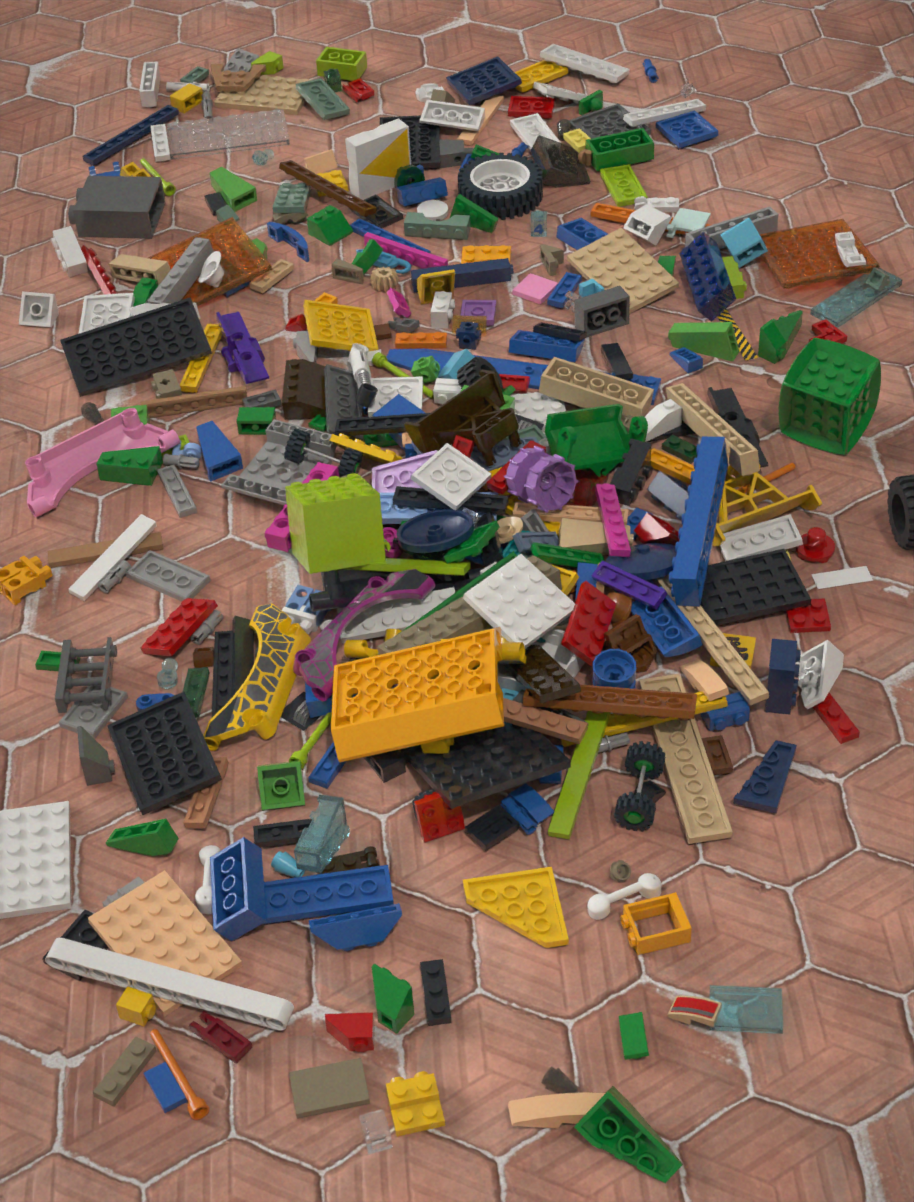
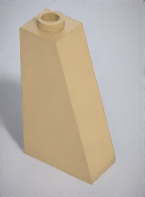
[558,518,634,555]

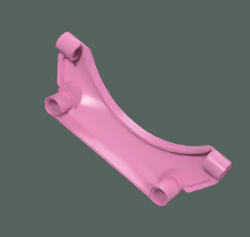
[25,408,180,517]

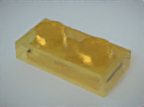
[452,315,487,333]

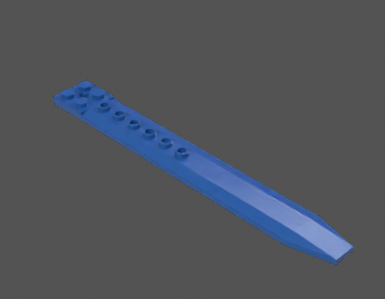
[386,349,661,405]

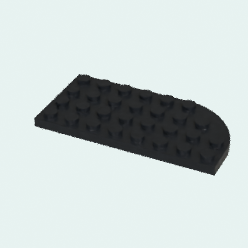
[700,549,811,626]

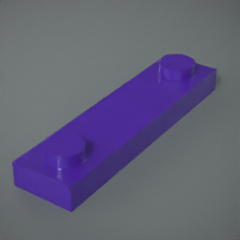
[591,560,667,610]

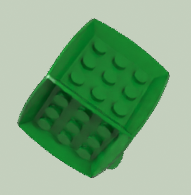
[778,338,881,455]

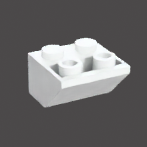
[623,204,672,246]

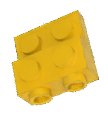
[386,1071,445,1137]

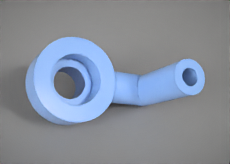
[172,441,202,459]

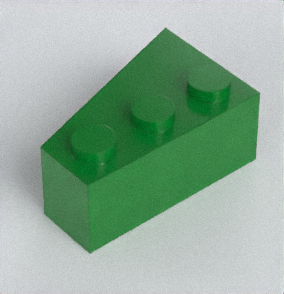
[96,446,163,486]

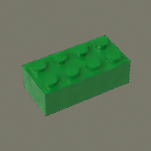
[586,128,654,171]

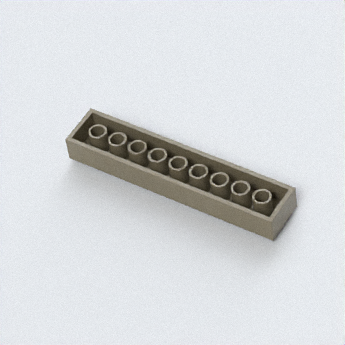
[377,555,562,655]

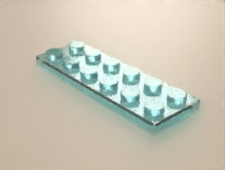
[810,266,902,328]

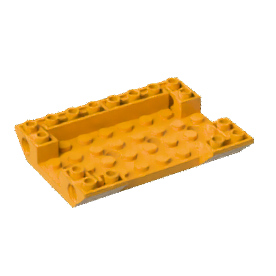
[331,627,504,762]

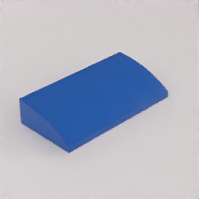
[556,218,608,250]
[509,330,585,362]
[631,586,703,657]

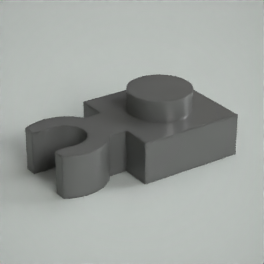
[388,317,420,333]

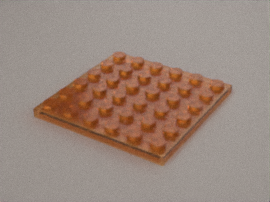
[148,217,272,306]
[760,219,880,289]

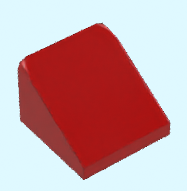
[285,314,307,332]

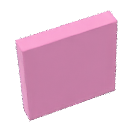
[512,273,558,305]

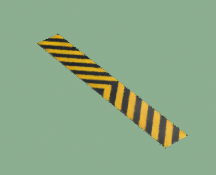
[708,300,758,361]

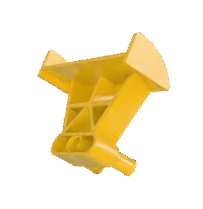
[712,464,822,546]

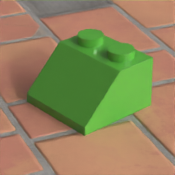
[257,760,305,810]

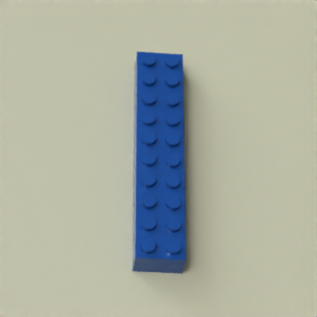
[669,436,728,607]

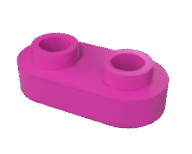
[383,527,403,558]

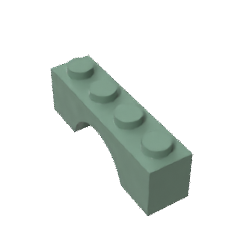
[404,212,471,240]

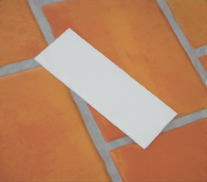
[812,566,873,589]

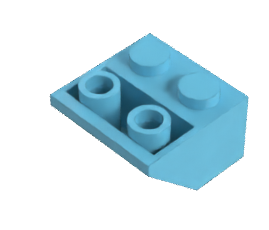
[720,218,768,268]

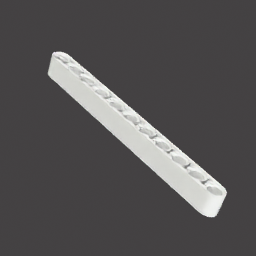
[45,938,294,1031]

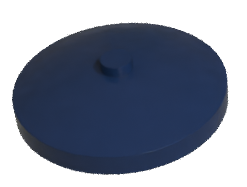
[397,509,474,553]
[606,543,677,580]

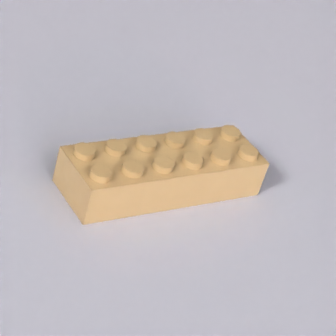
[539,357,654,422]

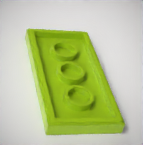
[600,165,648,207]

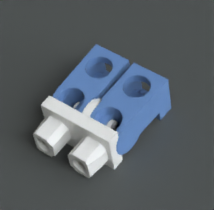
[282,585,332,635]

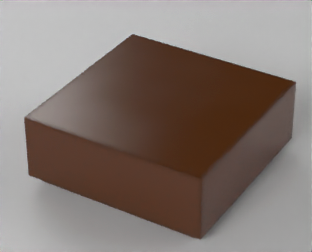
[374,323,392,340]

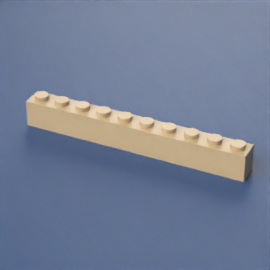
[666,383,760,476]

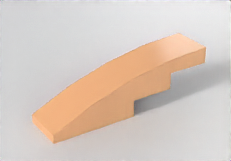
[680,659,729,701]
[508,1093,605,1128]

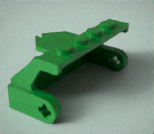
[545,404,648,477]

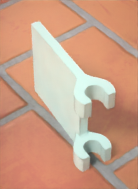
[667,208,711,238]

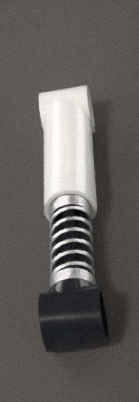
[347,343,378,408]

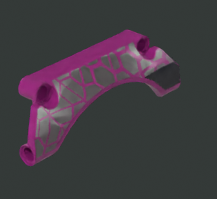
[293,569,435,701]

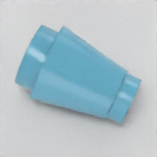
[271,851,306,878]

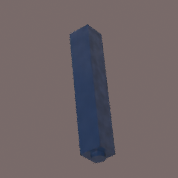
[410,258,514,293]

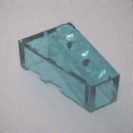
[294,794,350,873]

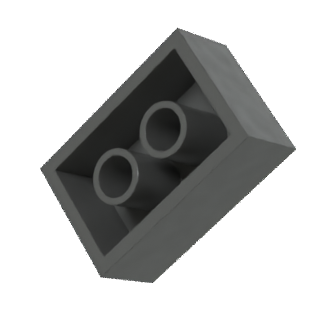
[575,286,630,337]

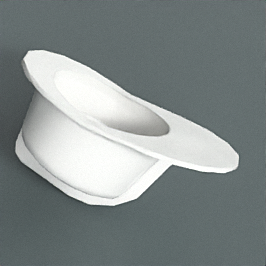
[198,251,224,288]

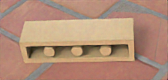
[109,254,170,285]

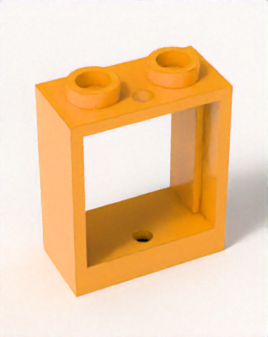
[620,892,692,955]

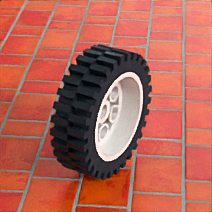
[458,152,543,220]

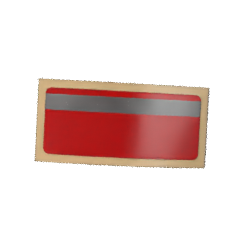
[668,995,722,1027]

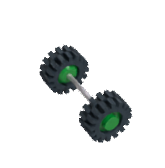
[284,428,363,477]
[614,741,666,831]

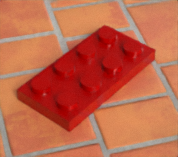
[561,581,617,667]
[140,598,218,656]

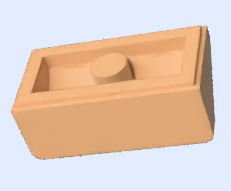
[304,149,337,174]

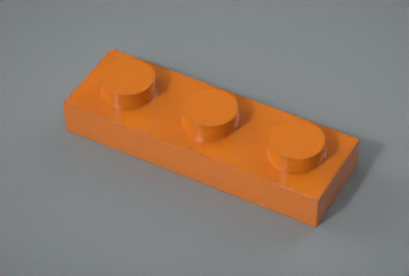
[395,332,447,349]

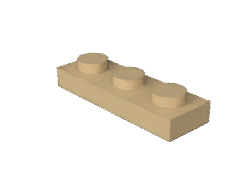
[250,259,294,293]

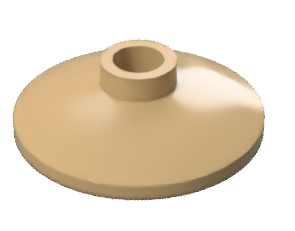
[497,516,523,544]

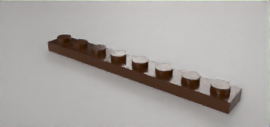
[279,160,377,217]

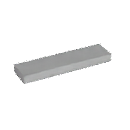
[157,465,197,518]

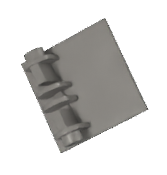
[224,48,259,72]

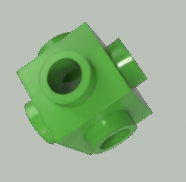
[411,355,440,384]

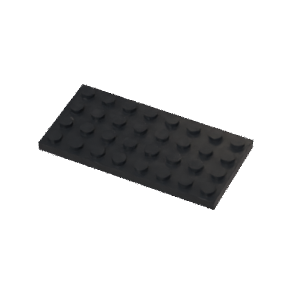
[60,298,212,397]

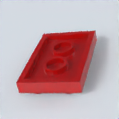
[508,96,555,119]

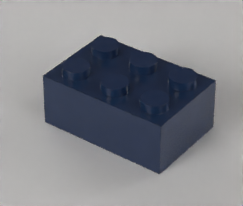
[765,639,801,715]

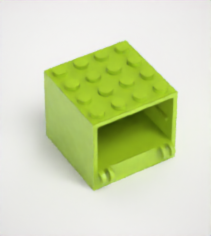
[285,473,391,574]

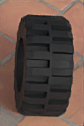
[887,474,914,550]

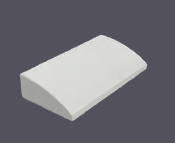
[420,100,485,131]

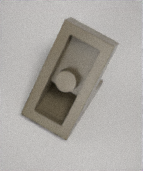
[540,244,564,276]

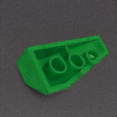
[758,310,803,364]
[574,1086,683,1183]

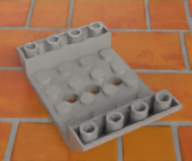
[221,419,337,505]

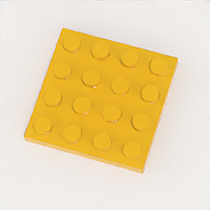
[303,300,379,351]

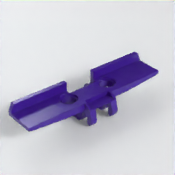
[216,311,269,384]

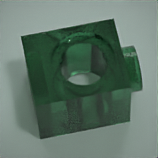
[324,69,342,92]

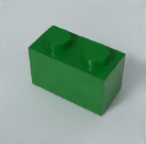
[237,407,276,435]

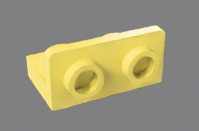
[564,128,591,153]

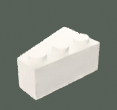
[51,226,88,277]

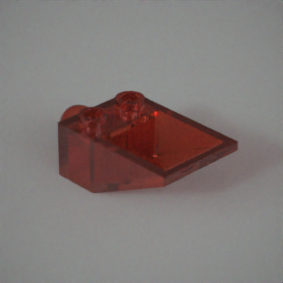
[566,469,609,507]

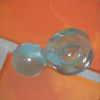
[252,149,274,165]
[157,658,178,689]

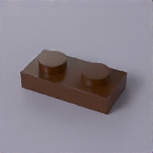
[701,735,733,775]

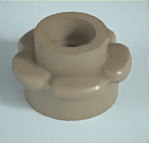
[610,860,631,883]

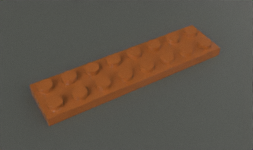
[523,685,697,720]

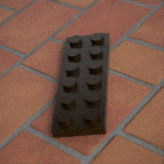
[504,645,581,703]

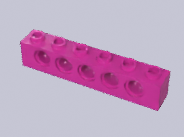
[265,462,340,552]

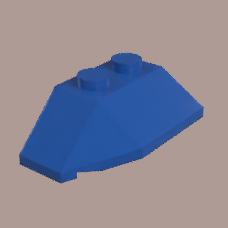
[308,903,402,951]

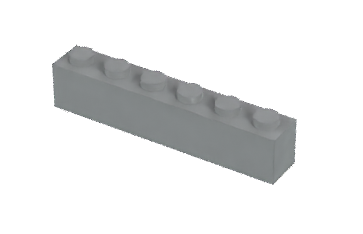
[685,207,779,258]
[148,237,214,304]

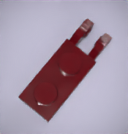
[189,1011,253,1064]

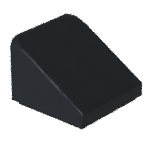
[634,780,666,803]

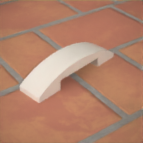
[835,232,866,267]

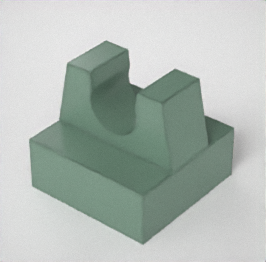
[866,268,891,291]

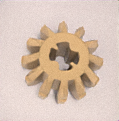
[370,266,398,292]

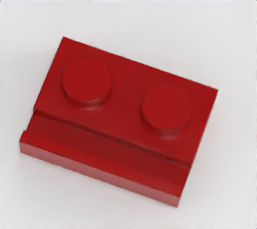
[342,78,375,102]

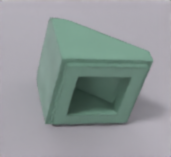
[216,205,240,226]

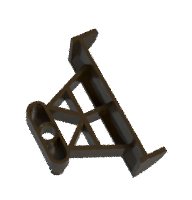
[404,370,522,466]

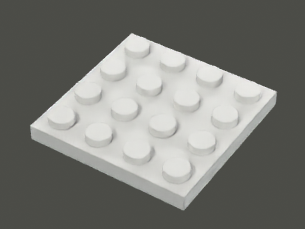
[463,554,575,649]

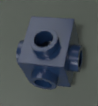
[456,322,481,350]

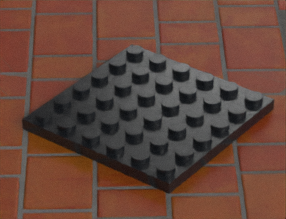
[400,722,571,809]

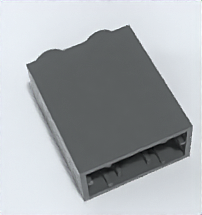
[68,176,166,239]

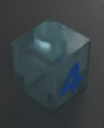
[530,210,547,237]

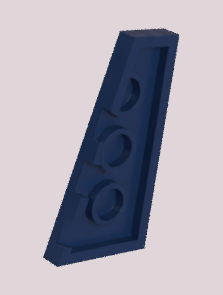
[733,740,797,814]

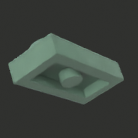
[180,66,210,83]

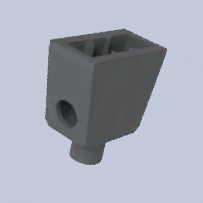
[440,139,473,168]

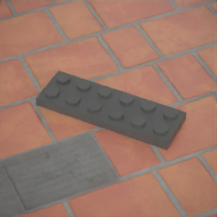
[324,364,363,441]

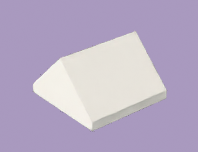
[19,292,59,327]

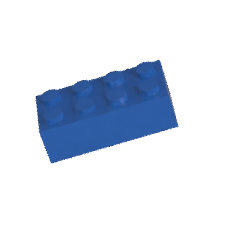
[210,837,267,941]

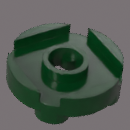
[394,165,425,189]

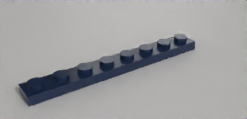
[83,105,179,166]

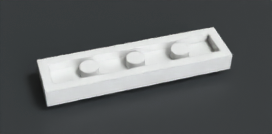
[151,124,171,162]

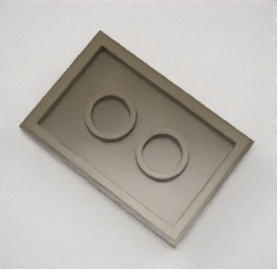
[289,1058,370,1119]

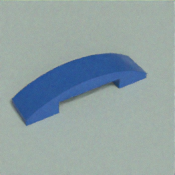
[267,222,309,262]

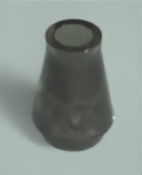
[557,119,571,141]
[81,402,104,425]
[541,1066,580,1094]

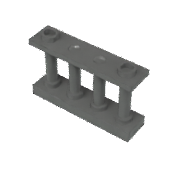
[55,637,117,713]

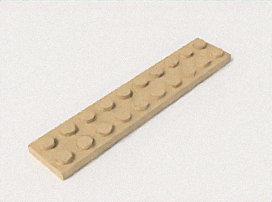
[639,674,732,844]

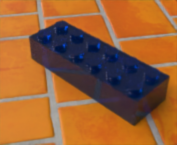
[680,231,736,322]

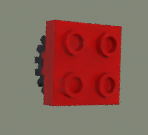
[412,789,465,843]

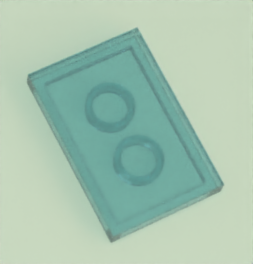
[709,985,783,1034]

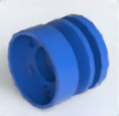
[593,649,636,689]

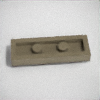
[93,1036,156,1107]

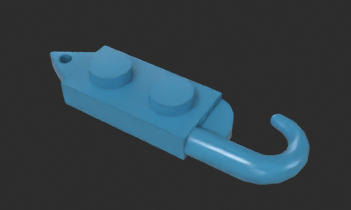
[356,249,411,274]

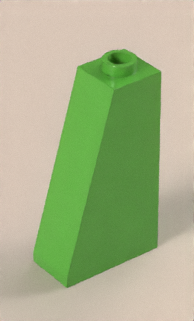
[209,166,257,212]
[668,322,739,361]

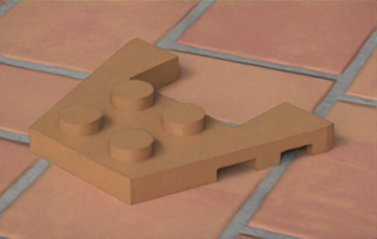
[210,64,266,92]

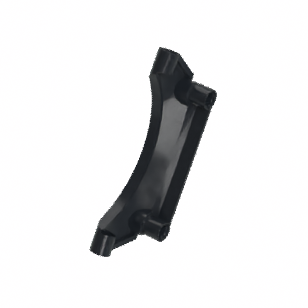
[309,553,484,612]

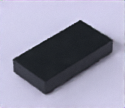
[204,192,226,216]

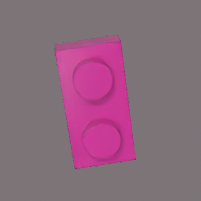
[387,288,411,318]

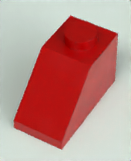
[325,1012,375,1052]

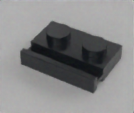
[465,804,519,851]

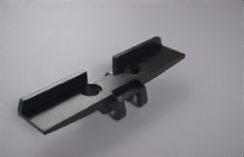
[707,387,769,468]

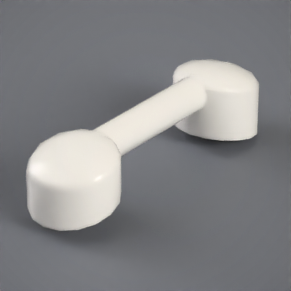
[195,845,221,915]
[587,873,661,920]

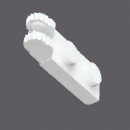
[634,196,679,212]

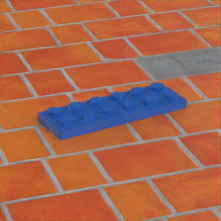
[262,865,394,924]

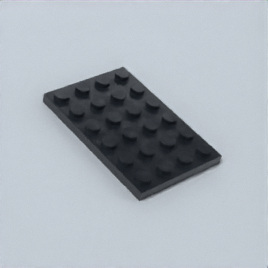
[380,115,441,169]
[107,691,222,816]

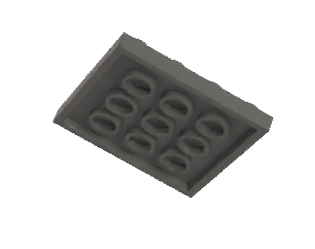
[568,104,651,139]

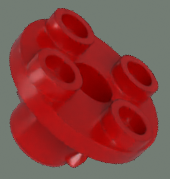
[796,527,835,563]

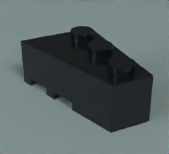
[610,439,653,506]

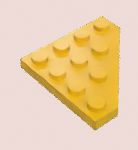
[463,867,569,948]

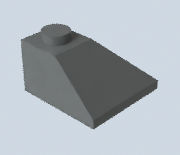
[77,726,115,786]

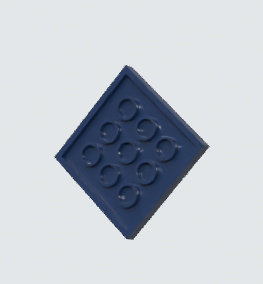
[446,56,522,105]

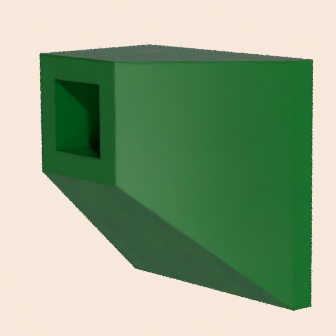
[371,963,415,1034]

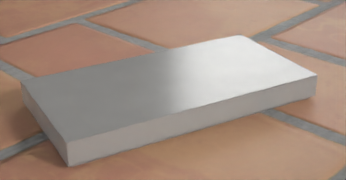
[126,550,211,602]

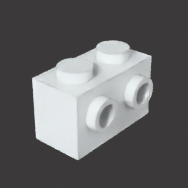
[430,291,455,329]

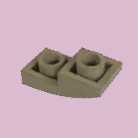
[273,209,308,224]

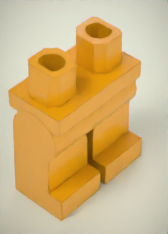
[0,556,53,606]

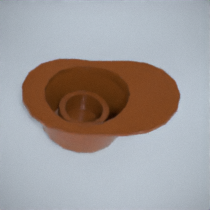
[607,592,632,627]

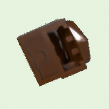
[602,614,657,673]

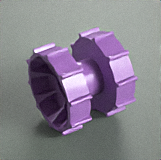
[504,446,578,513]

